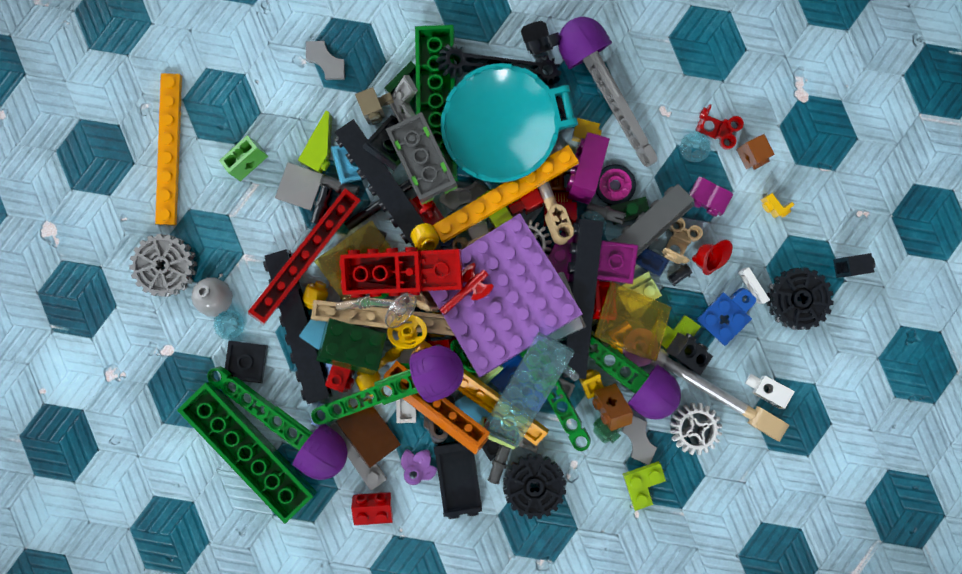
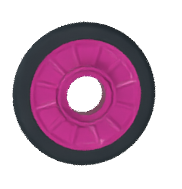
[596,164,636,205]

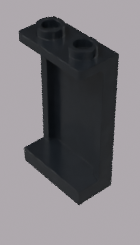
[433,441,482,519]

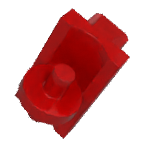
[410,196,444,227]

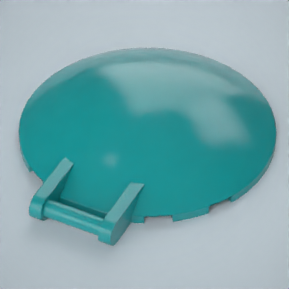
[441,63,578,183]

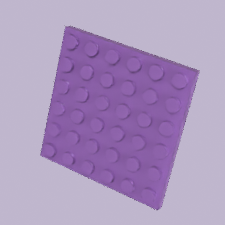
[429,213,583,377]

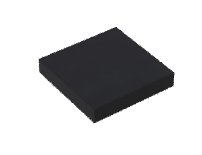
[225,341,268,383]

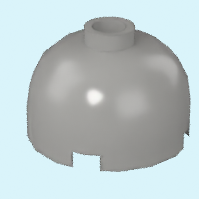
[191,278,233,317]

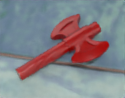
[439,263,494,315]

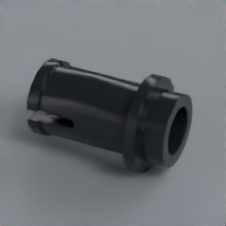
[667,264,693,286]

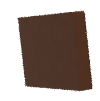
[335,398,401,468]

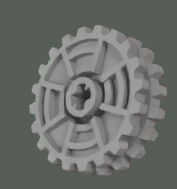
[129,234,197,297]

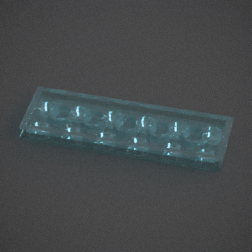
[483,332,574,448]

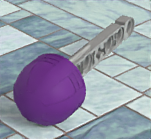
[558,17,657,167]

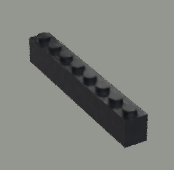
[334,119,442,250]
[556,219,604,379]
[263,249,333,404]

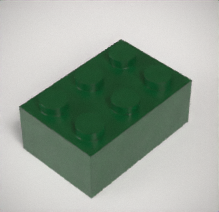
[316,318,387,375]

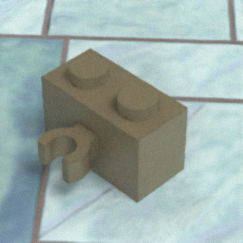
[355,87,394,125]

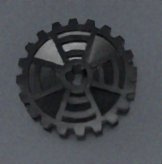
[766,267,834,330]
[503,453,566,519]

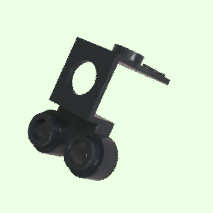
[521,21,561,56]

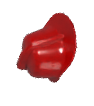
[692,240,733,275]

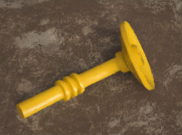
[378,315,427,370]

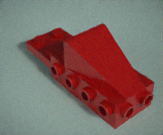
[339,247,463,298]

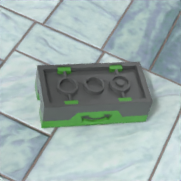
[386,112,457,205]

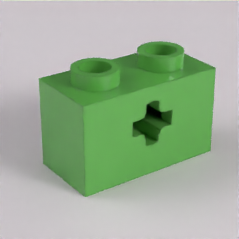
[219,135,268,182]

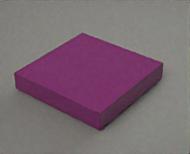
[597,240,638,284]

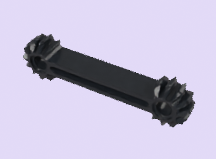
[436,44,562,88]

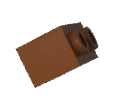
[736,134,775,170]
[592,383,633,431]

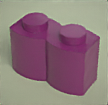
[689,176,734,217]

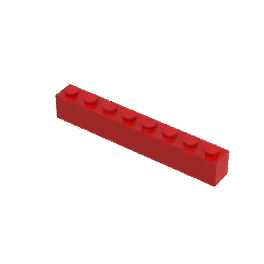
[248,188,361,325]

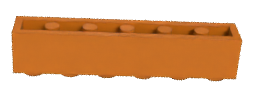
[384,361,491,455]

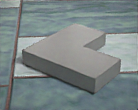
[390,75,418,122]

